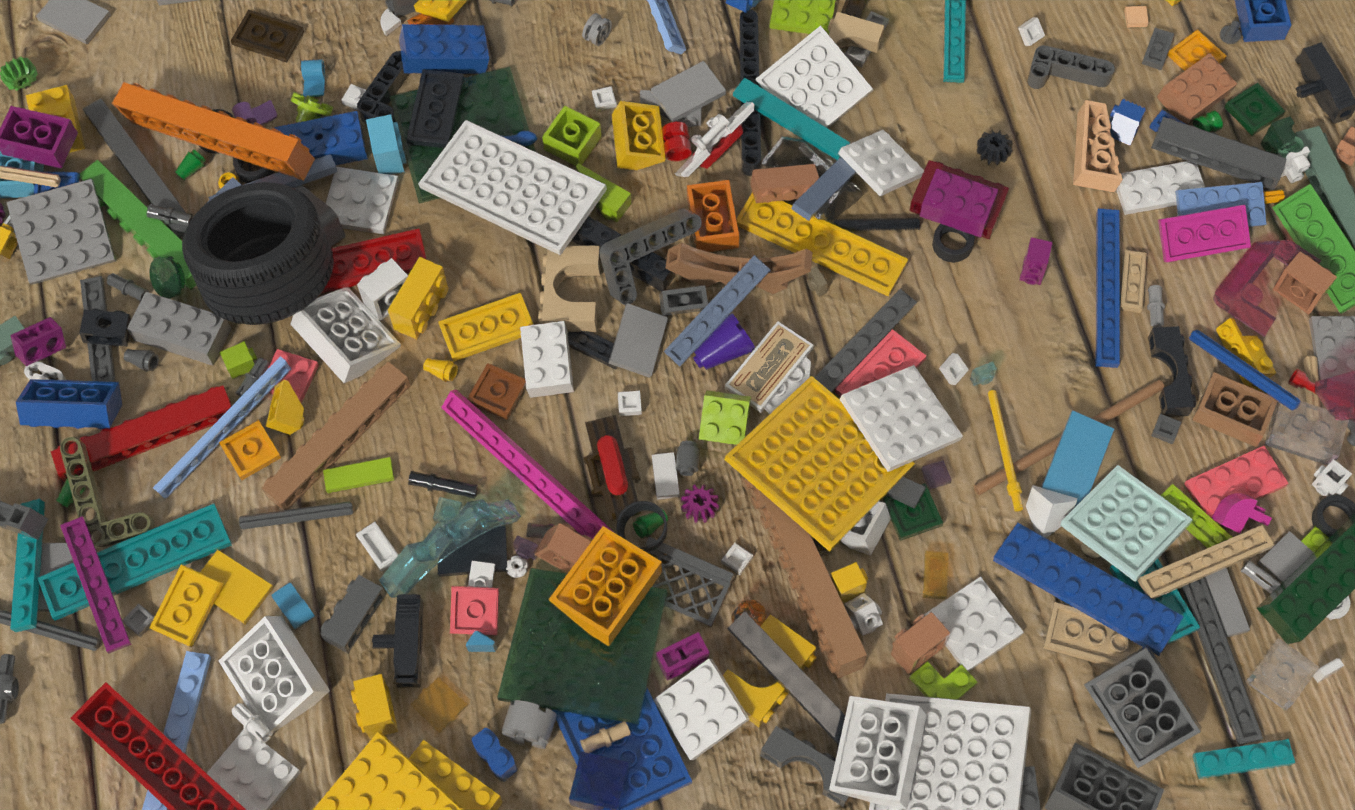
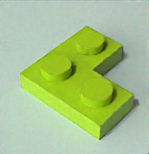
[909,661,977,700]

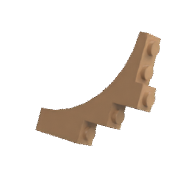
[666,243,813,294]

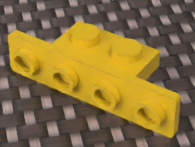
[1216,318,1276,395]

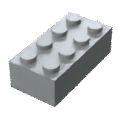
[127,292,231,366]

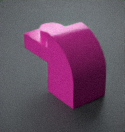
[1212,493,1272,533]

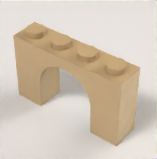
[828,12,884,106]
[538,246,601,332]

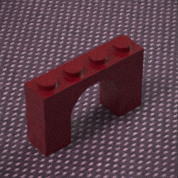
[909,160,1009,240]

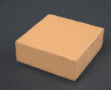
[1124,6,1149,28]

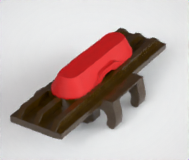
[583,415,641,522]

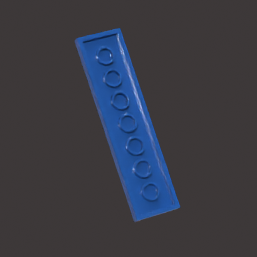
[993,523,1184,656]

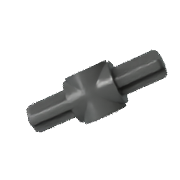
[0,654,19,724]

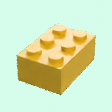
[26,85,85,153]
[388,257,449,340]

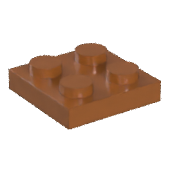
[467,363,526,420]

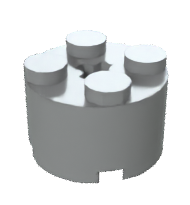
[502,700,557,749]

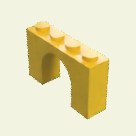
[723,614,817,727]

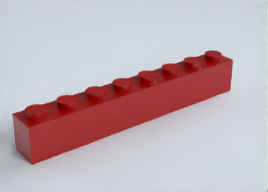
[50,385,233,483]

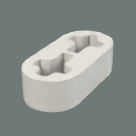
[24,361,66,380]

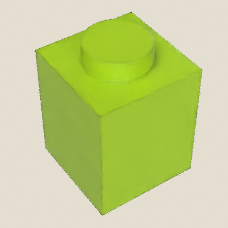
[220,341,257,379]

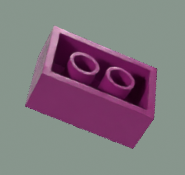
[0,106,78,168]
[920,169,998,237]

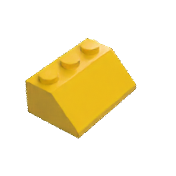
[611,101,666,170]

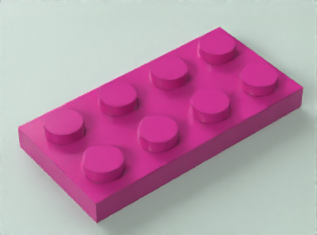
[1158,205,1251,262]

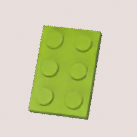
[770,0,836,35]

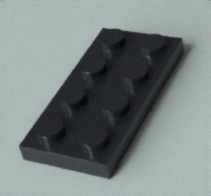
[406,69,464,148]

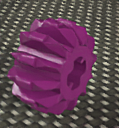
[681,484,719,523]

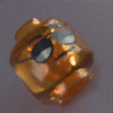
[731,600,766,627]

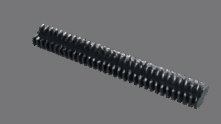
[834,217,920,231]

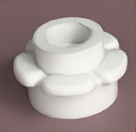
[506,556,528,578]

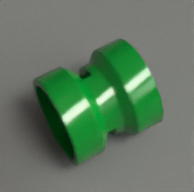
[1193,110,1223,132]

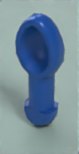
[501,131,537,146]

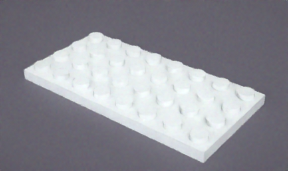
[418,120,607,255]

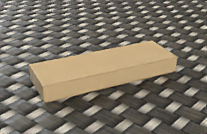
[1120,250,1147,313]

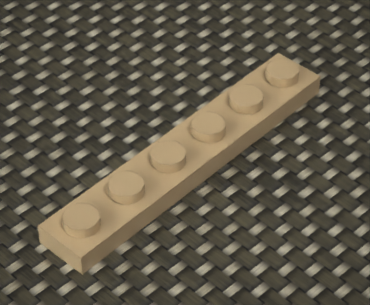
[1138,525,1274,599]

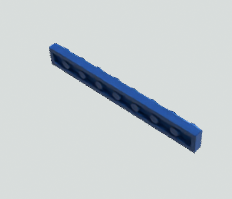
[1096,209,1120,368]

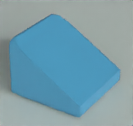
[466,631,497,652]

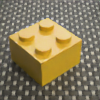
[351,674,398,739]

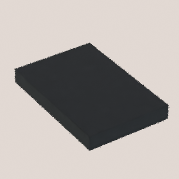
[437,525,508,577]

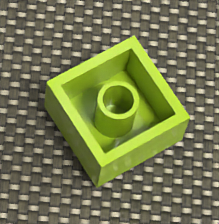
[542,105,602,166]
[699,390,751,445]

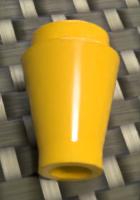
[423,358,458,382]

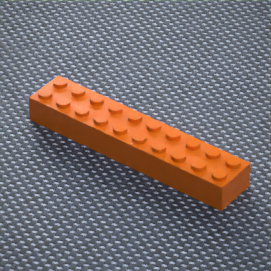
[112,82,315,181]

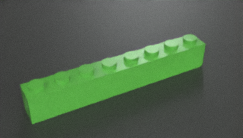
[79,160,196,290]

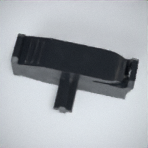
[1295,42,1355,124]
[372,594,424,688]

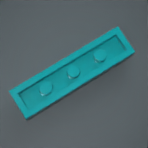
[1192,739,1296,779]

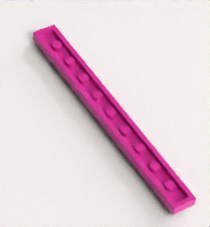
[441,389,615,539]

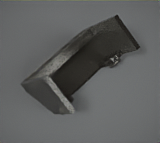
[761,137,863,221]

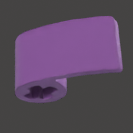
[232,100,277,125]

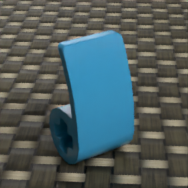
[301,59,325,97]
[271,583,315,630]

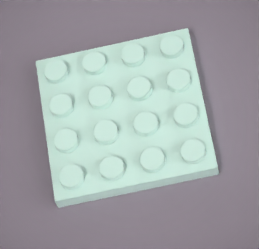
[1060,465,1192,582]

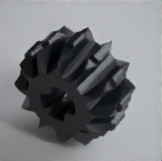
[976,129,1013,165]

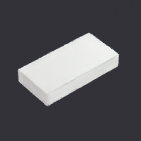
[652,452,680,500]
[356,522,401,572]

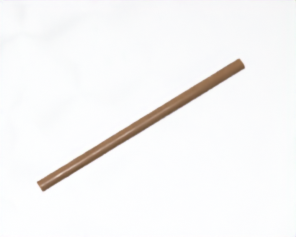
[974,380,1165,495]

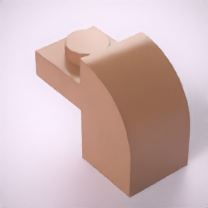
[1335,126,1355,166]

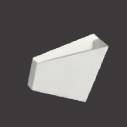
[1026,485,1077,538]

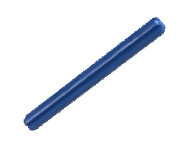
[1189,330,1301,411]

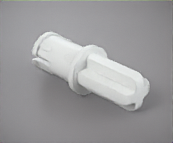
[231,703,273,744]

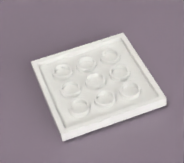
[755,26,873,144]
[840,365,963,472]

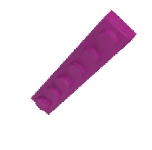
[60,516,132,654]

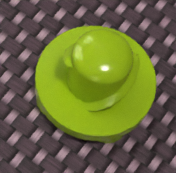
[291,92,333,123]

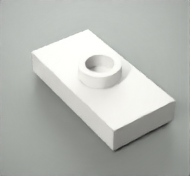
[468,561,495,587]

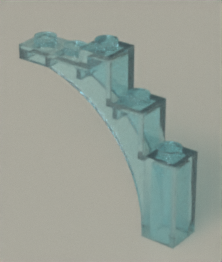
[379,499,521,598]

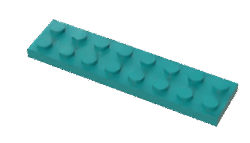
[37,503,232,621]

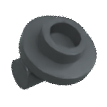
[1220,21,1241,44]

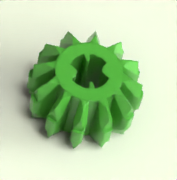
[0,57,38,91]

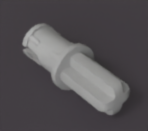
[1147,285,1165,328]

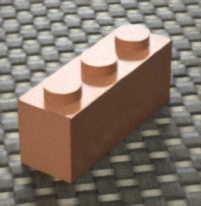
[750,164,819,203]

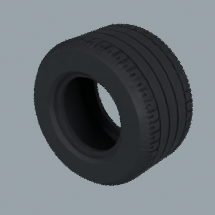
[182,182,334,325]

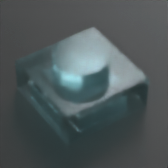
[970,362,997,386]
[433,497,462,526]

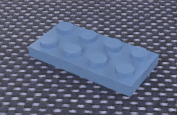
[1175,182,1267,227]

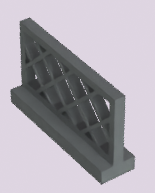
[645,537,735,627]

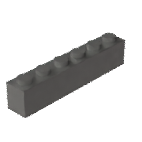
[1151,117,1287,190]

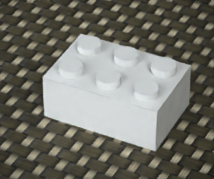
[520,321,574,398]

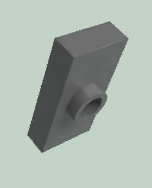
[1142,28,1174,70]

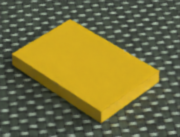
[200,550,274,625]
[149,564,224,647]

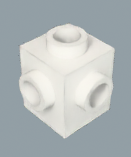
[1312,459,1352,497]
[844,593,883,635]

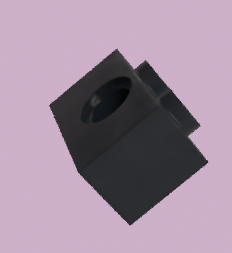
[79,308,131,347]

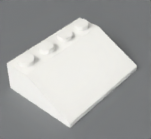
[291,287,401,383]
[219,616,330,736]
[829,696,926,809]

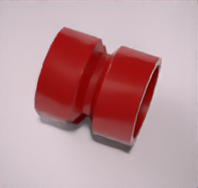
[662,122,692,161]

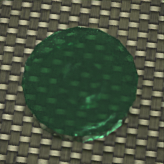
[149,255,185,299]

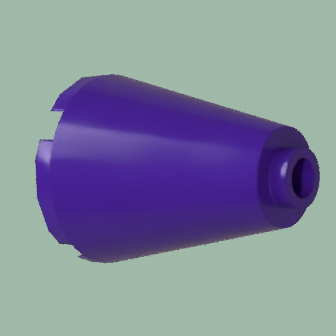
[693,313,755,370]

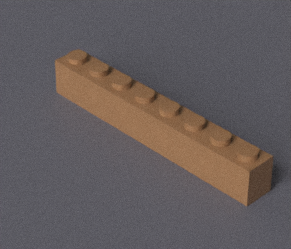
[262,361,410,510]

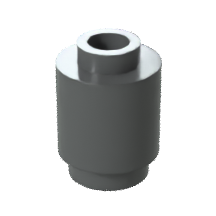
[676,441,700,476]

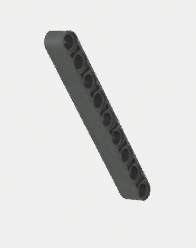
[83,98,187,239]

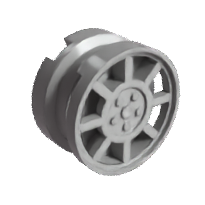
[582,13,612,46]

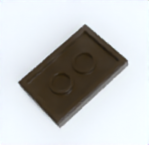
[231,9,304,63]

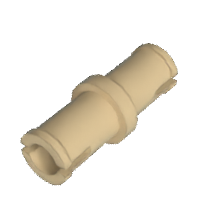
[580,721,631,755]

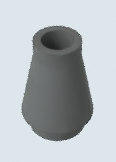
[124,349,159,372]

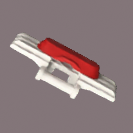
[675,102,754,177]

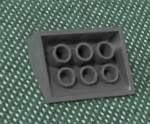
[1084,645,1202,768]
[1044,743,1164,810]

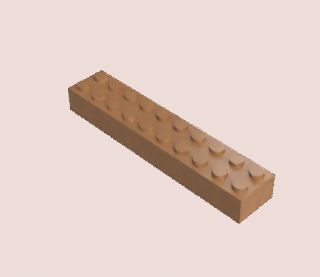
[741,477,867,679]

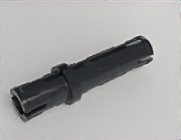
[408,471,478,499]

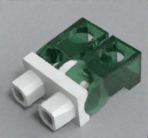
[1260,116,1311,183]

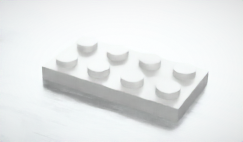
[1116,161,1205,215]

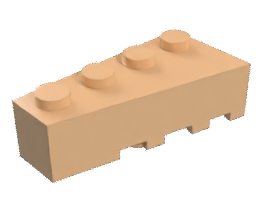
[1073,100,1123,192]

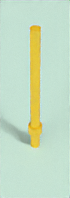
[987,390,1023,512]

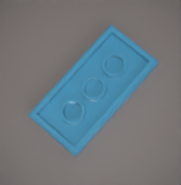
[1041,411,1114,507]

